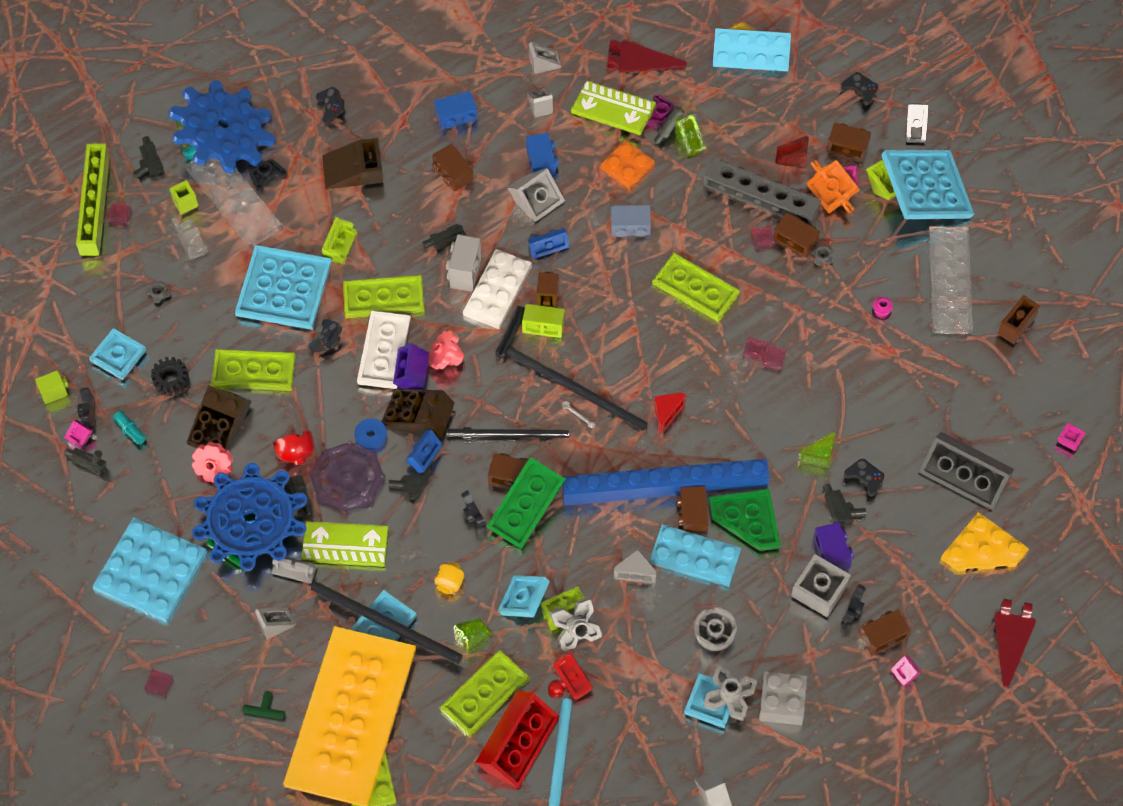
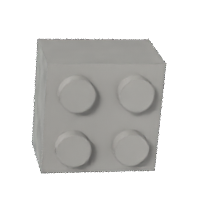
[446,234,482,292]
[791,554,851,618]
[759,672,807,725]

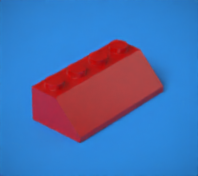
[475,690,560,789]

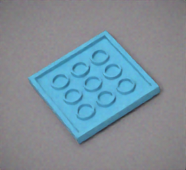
[881,150,974,219]
[235,245,332,330]
[92,517,207,622]

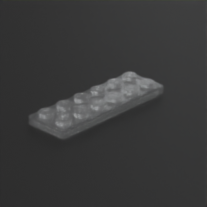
[185,159,282,248]
[929,226,973,334]

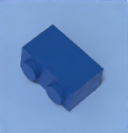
[434,91,478,129]
[526,133,559,176]

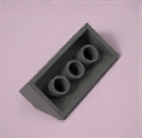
[919,432,1015,510]

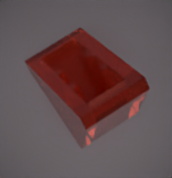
[775,136,809,168]

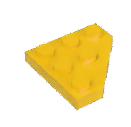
[941,512,1029,571]

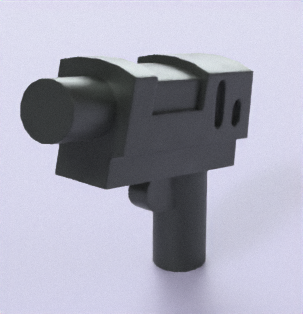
[653,106,685,145]
[133,136,164,179]
[422,223,467,251]
[64,448,107,476]
[388,461,433,500]
[284,474,313,517]
[823,484,866,527]

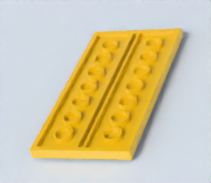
[283,626,416,806]

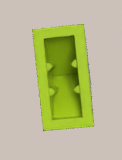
[866,160,896,200]

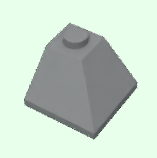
[507,168,565,222]

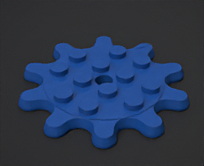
[168,80,276,173]
[192,463,307,571]

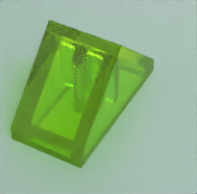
[675,114,706,157]
[798,432,835,469]
[453,618,493,654]

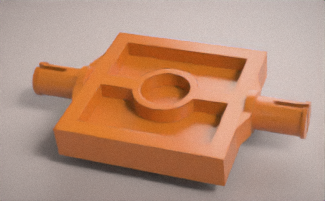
[806,159,860,213]

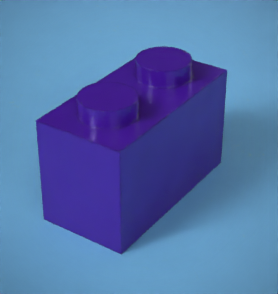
[393,343,429,390]
[814,522,854,569]

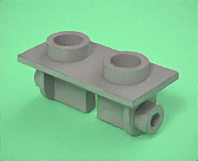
[271,556,318,584]

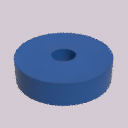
[354,419,387,451]

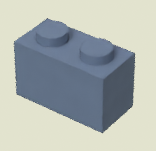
[611,205,651,237]

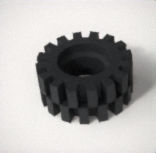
[151,357,189,396]

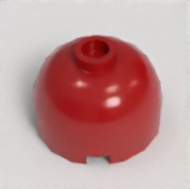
[272,430,315,466]

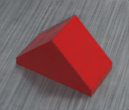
[654,393,686,433]

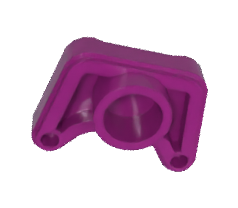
[646,94,675,128]

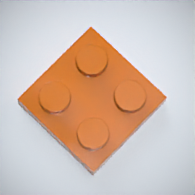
[600,140,655,190]

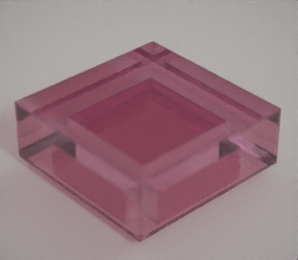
[107,203,132,226]
[751,226,775,249]
[743,337,768,362]
[762,345,787,370]
[144,669,173,697]

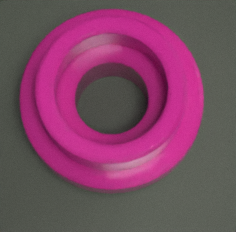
[873,297,893,316]

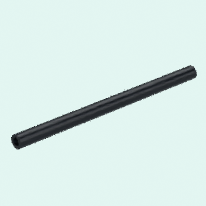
[506,346,648,431]
[311,581,463,664]

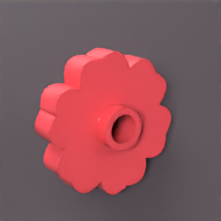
[428,331,464,370]
[192,442,233,483]

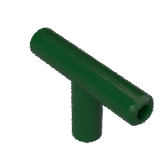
[242,691,286,719]

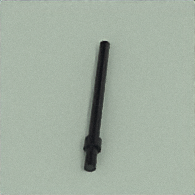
[447,427,569,439]

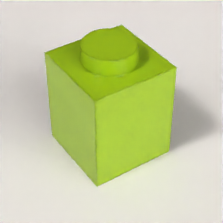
[169,180,198,215]
[35,370,69,405]

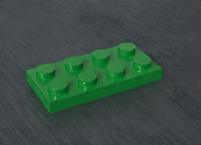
[486,457,566,549]

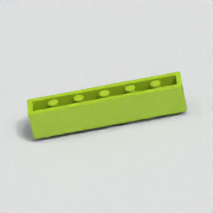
[76,144,110,256]

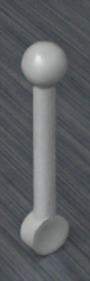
[562,401,596,429]

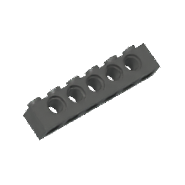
[704,158,821,225]

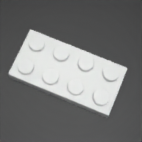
[463,249,532,329]
[357,311,411,389]

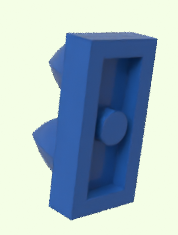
[528,228,569,259]
[406,430,443,473]

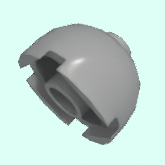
[694,607,737,651]

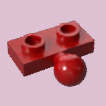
[548,652,594,700]

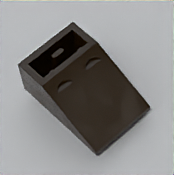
[322,138,383,189]
[186,385,251,449]
[381,389,455,438]

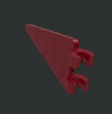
[607,40,687,73]
[994,599,1036,688]

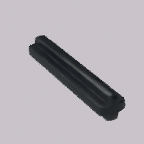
[495,305,525,359]

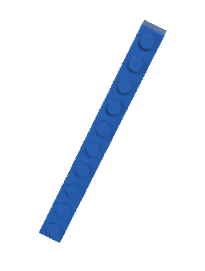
[562,459,770,506]

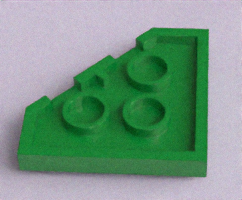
[708,489,781,551]

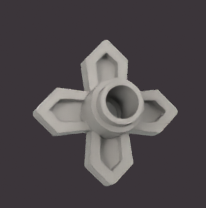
[550,597,602,652]
[703,667,757,721]

